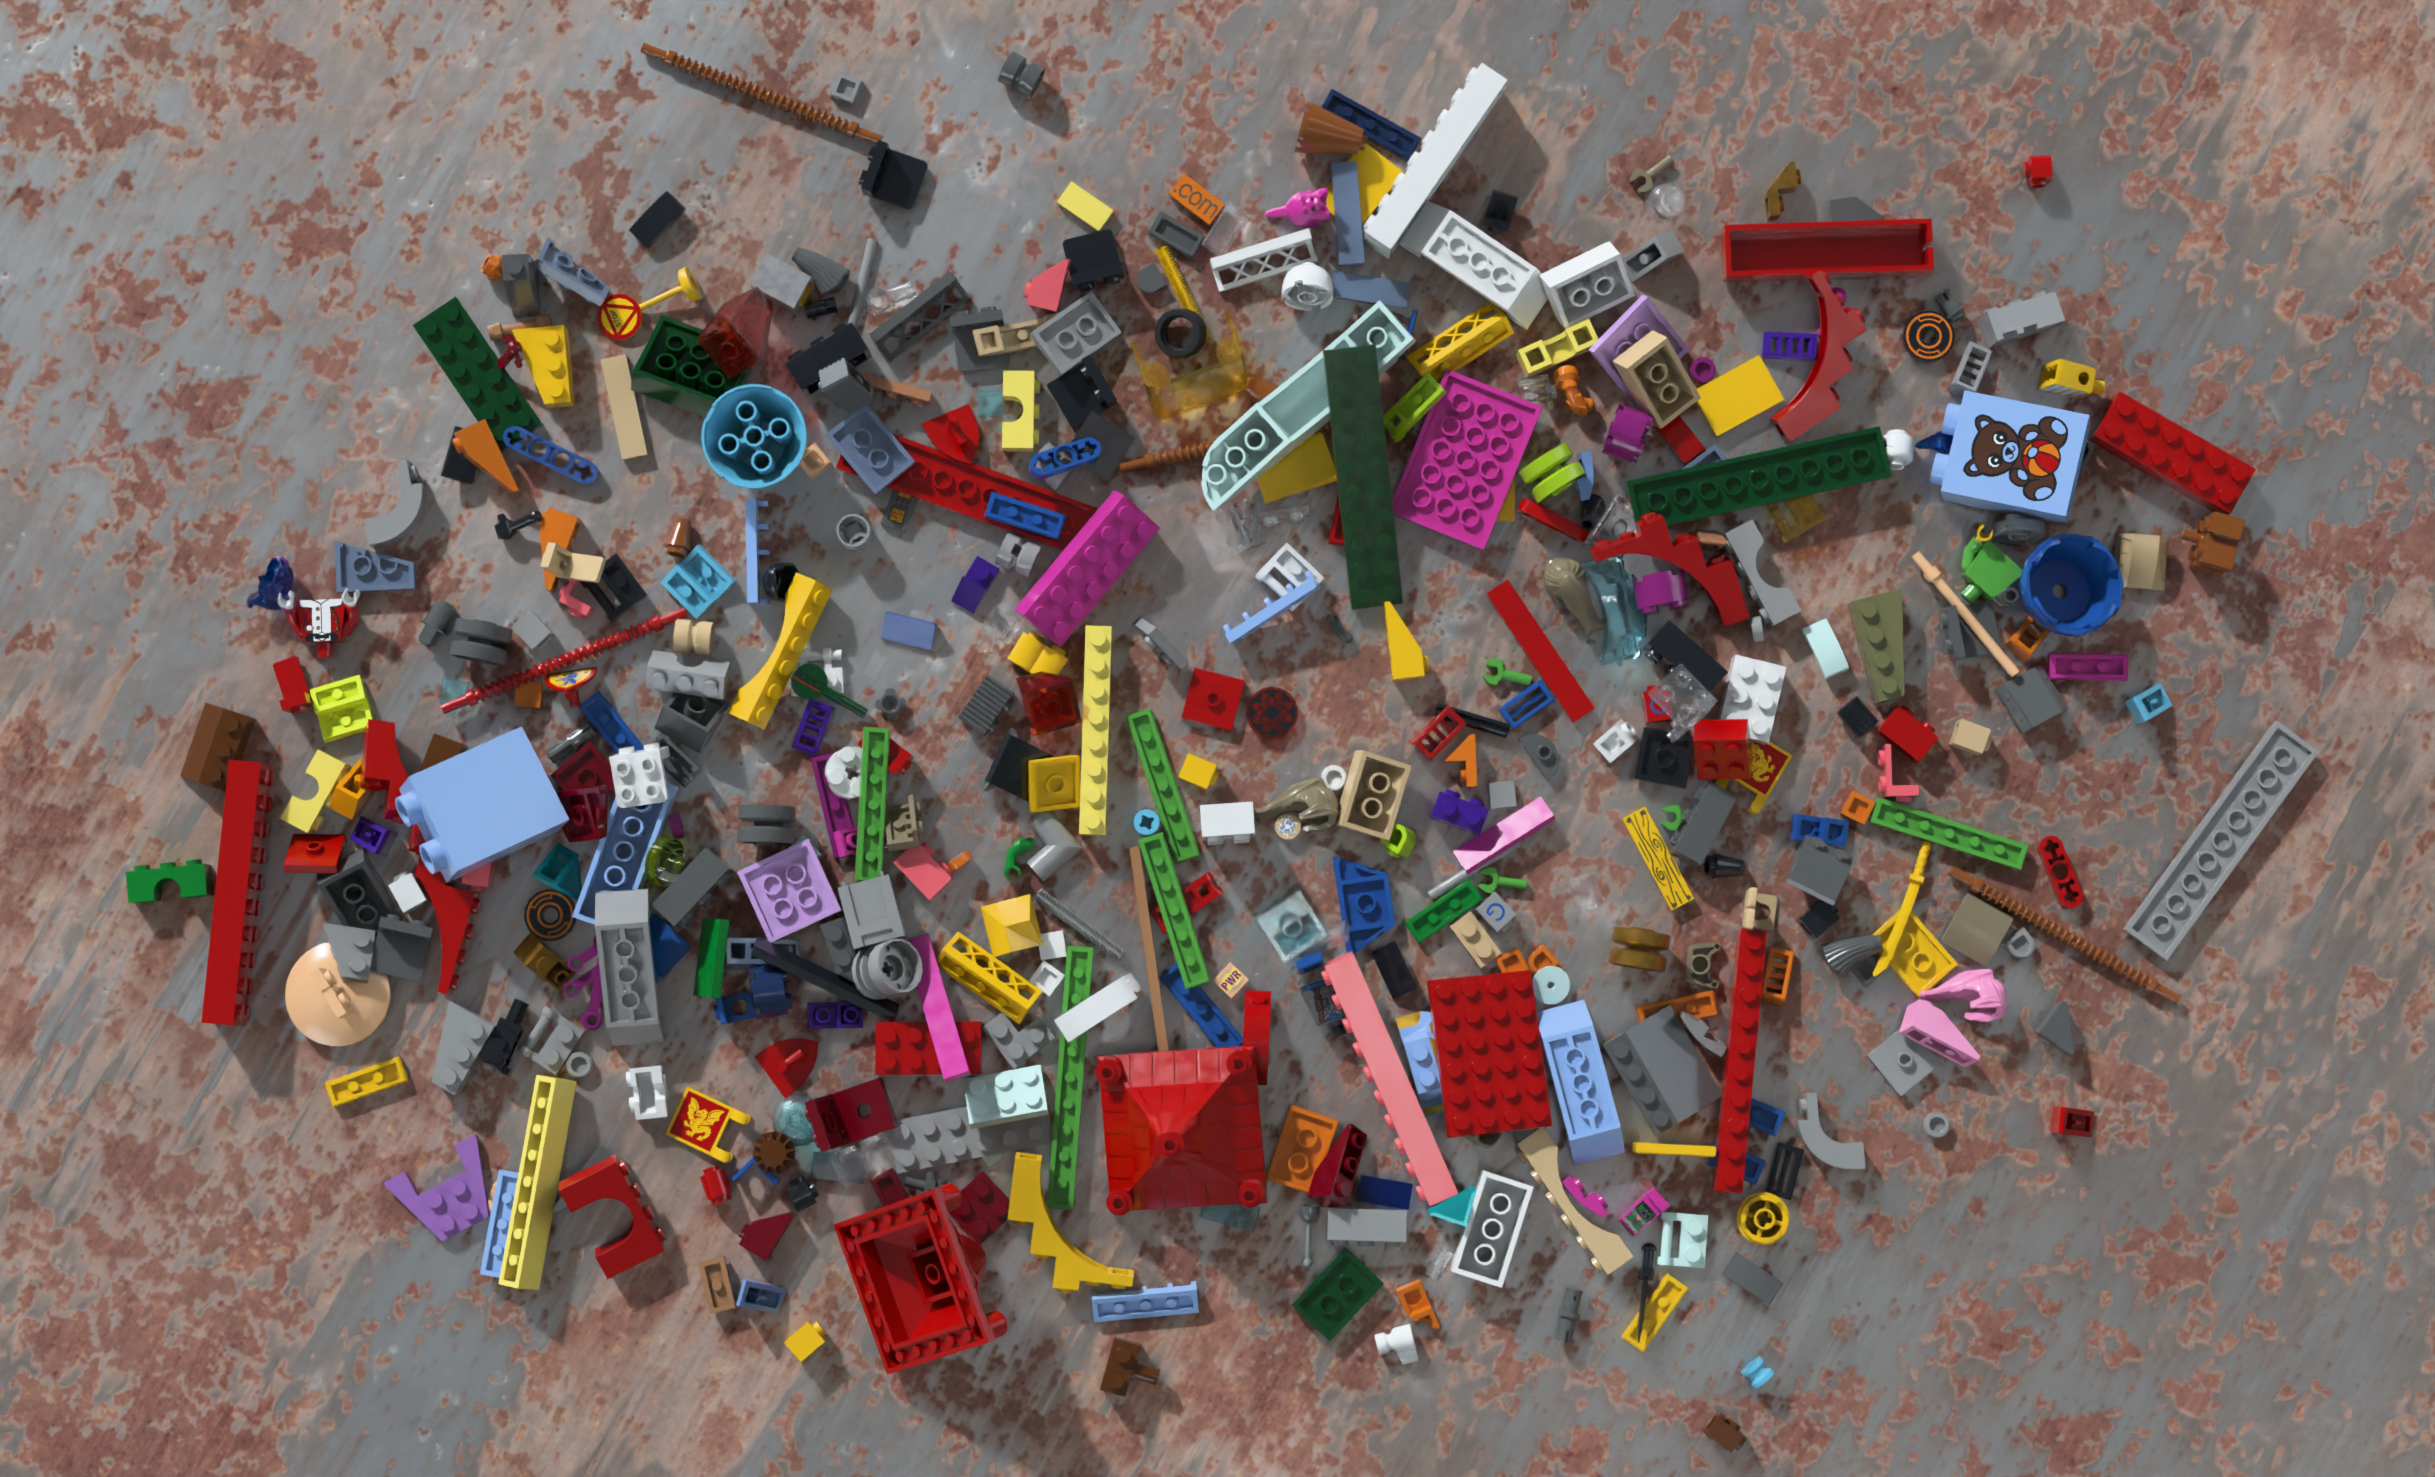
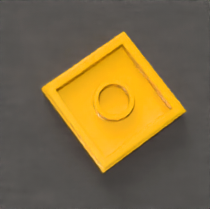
[1028,754,1080,813]

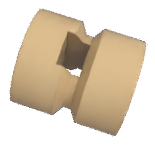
[673,619,715,656]

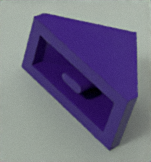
[350,816,398,857]

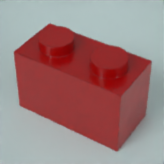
[1874,705,1939,764]

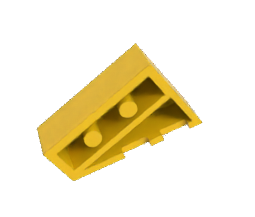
[512,325,575,409]

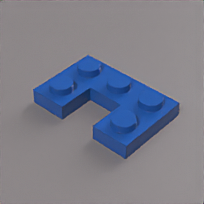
[1706,1098,1786,1185]

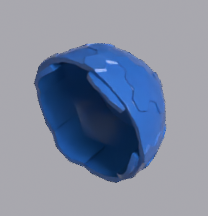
[2020,533,2123,637]

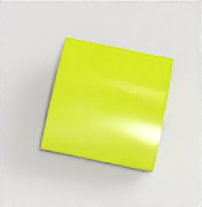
[310,674,374,743]

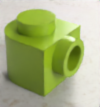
[1379,824,1416,859]

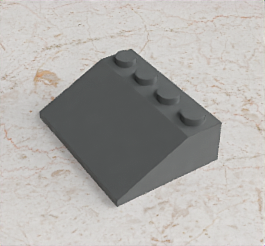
[1602,1005,1721,1136]

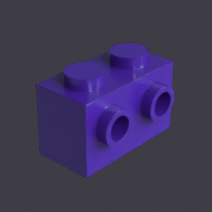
[1430,789,1489,835]

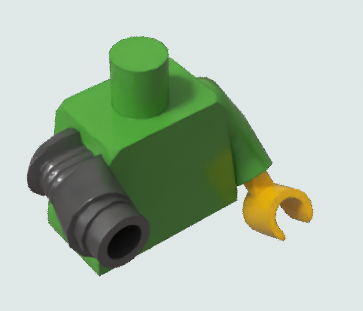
[1961,523,2022,607]

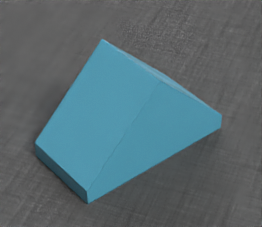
[2124,683,2173,724]

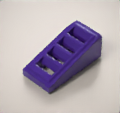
[1761,332,1818,362]
[792,699,835,757]

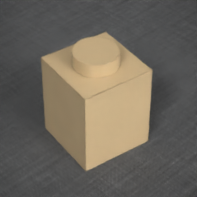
[1948,719,1992,756]

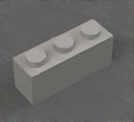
[1327,1207,1407,1247]

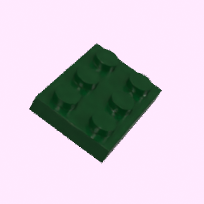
[1291,1247,1384,1341]

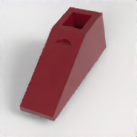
[1308,1124,1367,1207]

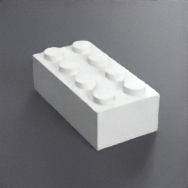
[1450,1170,1534,1288]

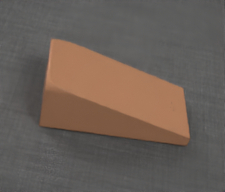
[1694,529,1726,552]

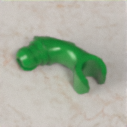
[1004,837,1035,881]

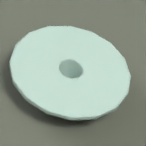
[1532,966,1570,1005]

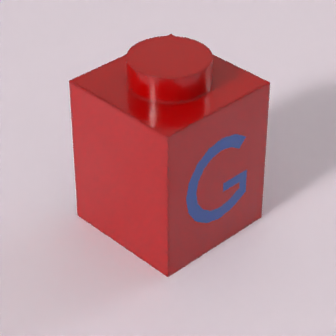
[1641,684,1674,724]

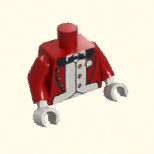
[278,588,361,659]

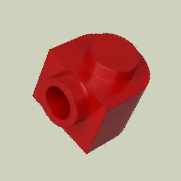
[2023,155,2053,188]

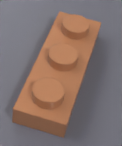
[860,372,934,407]

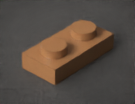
[698,1256,737,1314]

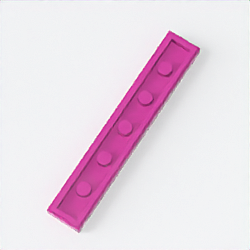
[906,933,971,1082]

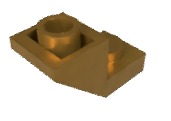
[1764,161,1801,221]

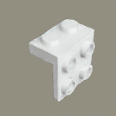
[609,743,670,808]

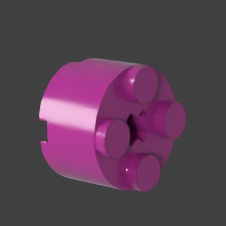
[1602,404,1654,463]
[1632,569,1689,616]

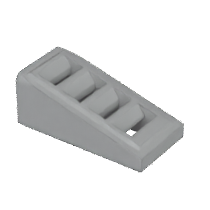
[1948,341,1993,398]

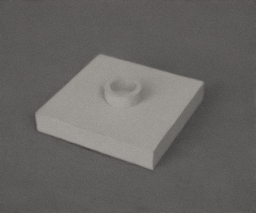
[1866,1027,1941,1097]

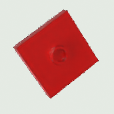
[1181,667,1245,731]
[283,834,346,874]

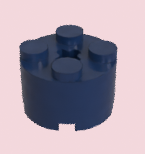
[748,964,793,1020]

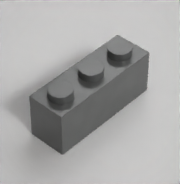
[1669,782,1738,868]

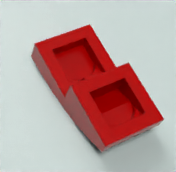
[1652,415,1706,466]

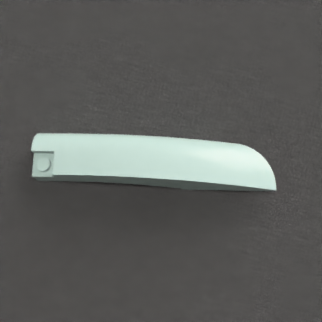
[1201,300,1416,511]

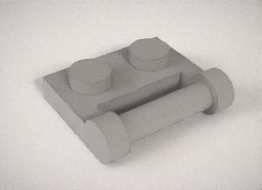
[517,1006,586,1075]

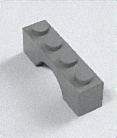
[1723,519,1802,628]

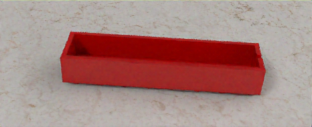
[1721,218,1934,282]

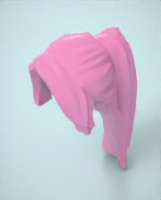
[1920,969,2008,1022]

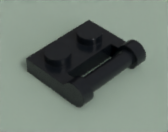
[580,553,648,623]

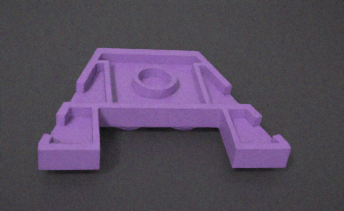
[384,1135,490,1241]

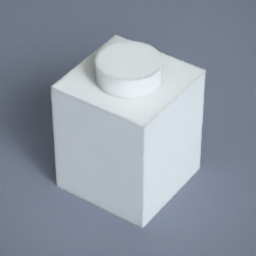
[388,871,431,914]

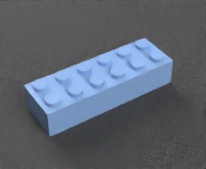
[572,783,679,925]

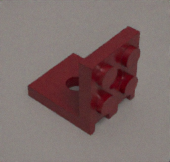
[805,1077,899,1153]

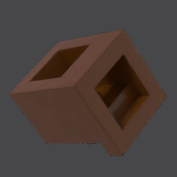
[1703,1410,1747,1453]

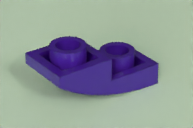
[807,1002,863,1029]

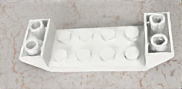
[1399,201,1548,330]

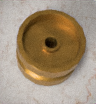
[1608,926,1671,972]

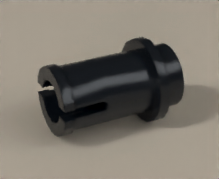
[804,297,838,320]

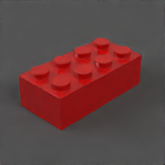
[875,1021,983,1075]

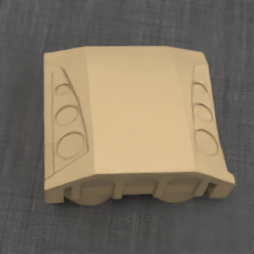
[2114,533,2171,592]

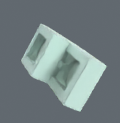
[1802,619,1849,679]

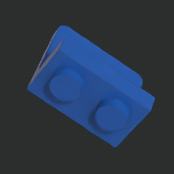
[649,914,690,985]

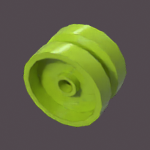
[1518,442,1586,504]

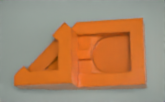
[1396,1279,1440,1329]

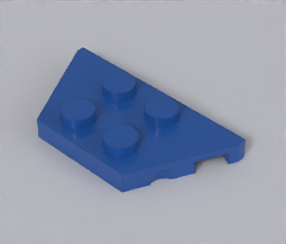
[1332,856,1395,954]

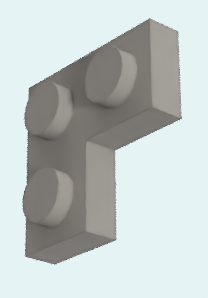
[982,1013,1055,1069]

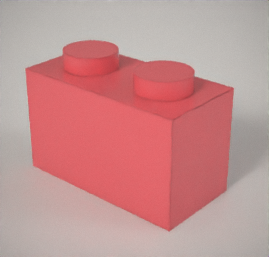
[893,842,953,901]

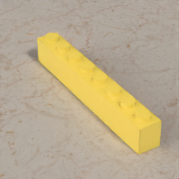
[1079,625,1112,836]
[499,1075,577,1290]

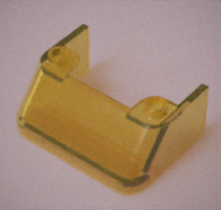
[1131,311,1250,420]

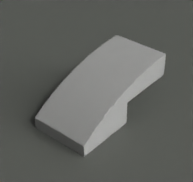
[1679,1010,1727,1057]

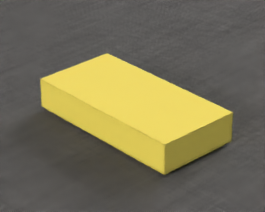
[1057,181,1114,232]

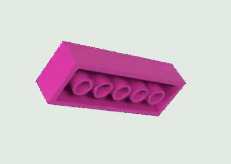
[1014,490,1160,647]

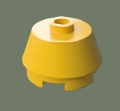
[1737,1192,1790,1245]

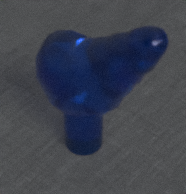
[1915,431,1953,454]

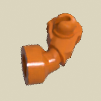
[1553,365,1595,417]

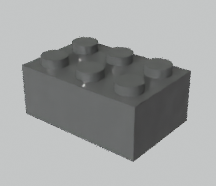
[652,847,735,928]

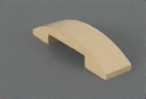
[972,312,1060,356]

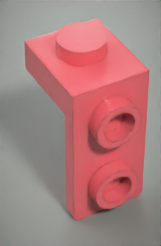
[559,580,595,619]
[1877,744,1919,802]

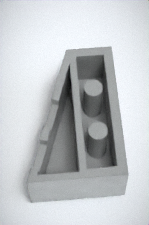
[1977,290,2065,349]
[432,1000,496,1095]

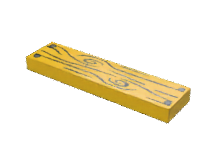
[1622,807,1694,911]

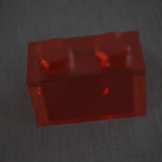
[1016,671,1082,737]

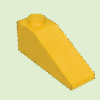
[1384,601,1429,682]

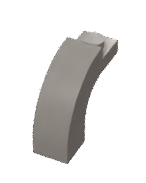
[364,459,427,548]
[1794,1092,1866,1169]

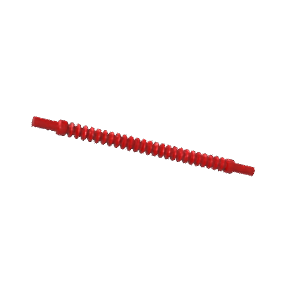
[441,607,688,714]

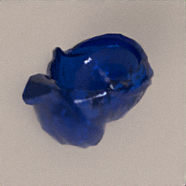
[247,556,295,610]

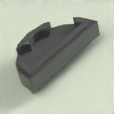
[1518,734,1559,782]

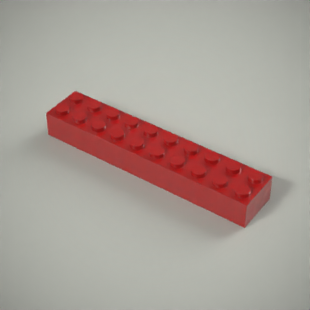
[201,760,275,1026]

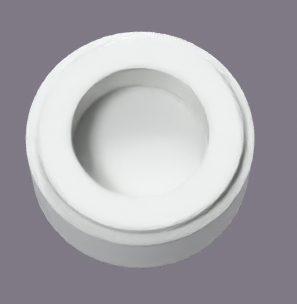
[1321,765,1347,792]

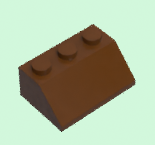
[180,702,256,792]

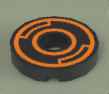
[1902,310,1955,363]
[524,889,576,941]

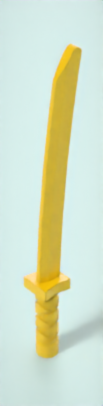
[1873,841,1932,977]

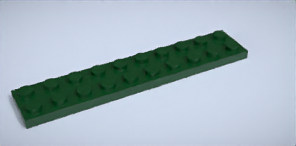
[1322,344,1403,610]
[1625,426,1892,532]

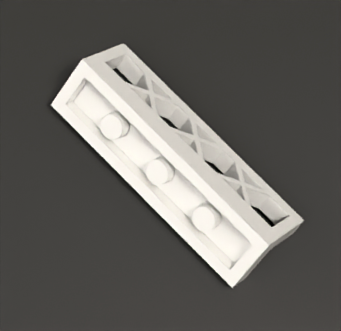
[1210,228,1318,293]

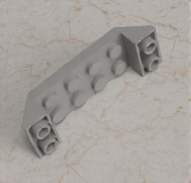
[595,889,665,1046]

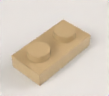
[1449,911,1501,969]

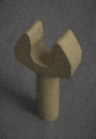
[1629,155,1675,194]

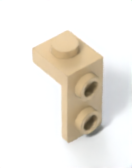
[540,542,606,583]

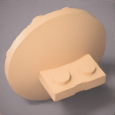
[285,942,391,1046]

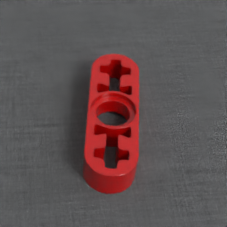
[1517,498,1590,544]
[2037,836,2083,908]

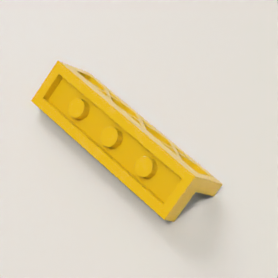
[1406,301,1514,383]
[937,932,1043,1024]

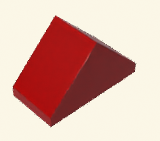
[2050,1106,2094,1138]

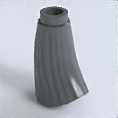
[792,247,850,296]
[1822,935,1883,977]

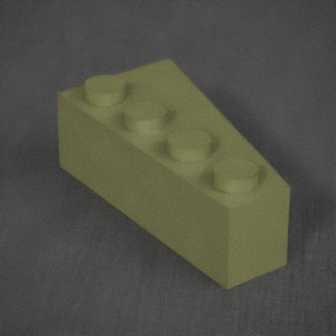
[1847,588,1905,705]

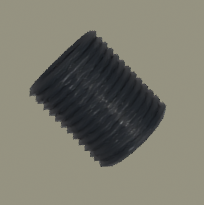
[1836,696,1879,739]

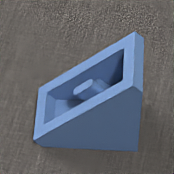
[736,1278,786,1314]

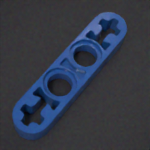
[503,426,598,484]

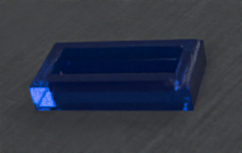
[1357,1175,1413,1210]

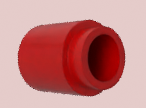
[700,1165,732,1206]

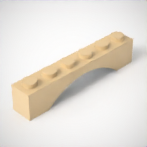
[1515,1128,1634,1275]

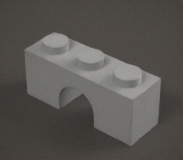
[646,650,730,700]

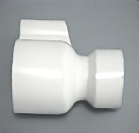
[1375,1324,1419,1364]

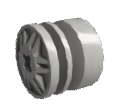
[852,939,923,1000]

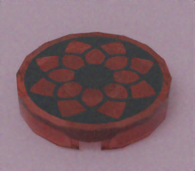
[1246,687,1298,739]

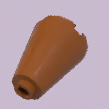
[1294,101,1368,154]

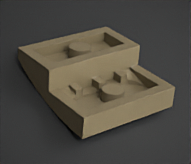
[1941,893,2013,967]

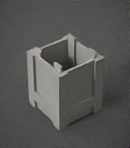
[838,871,908,950]

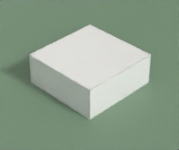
[1039,930,1067,961]
[1029,960,1065,997]

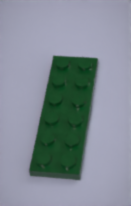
[413,296,543,453]

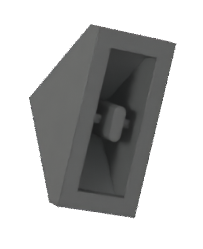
[2035,1001,2075,1054]

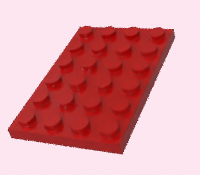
[1427,970,1552,1138]

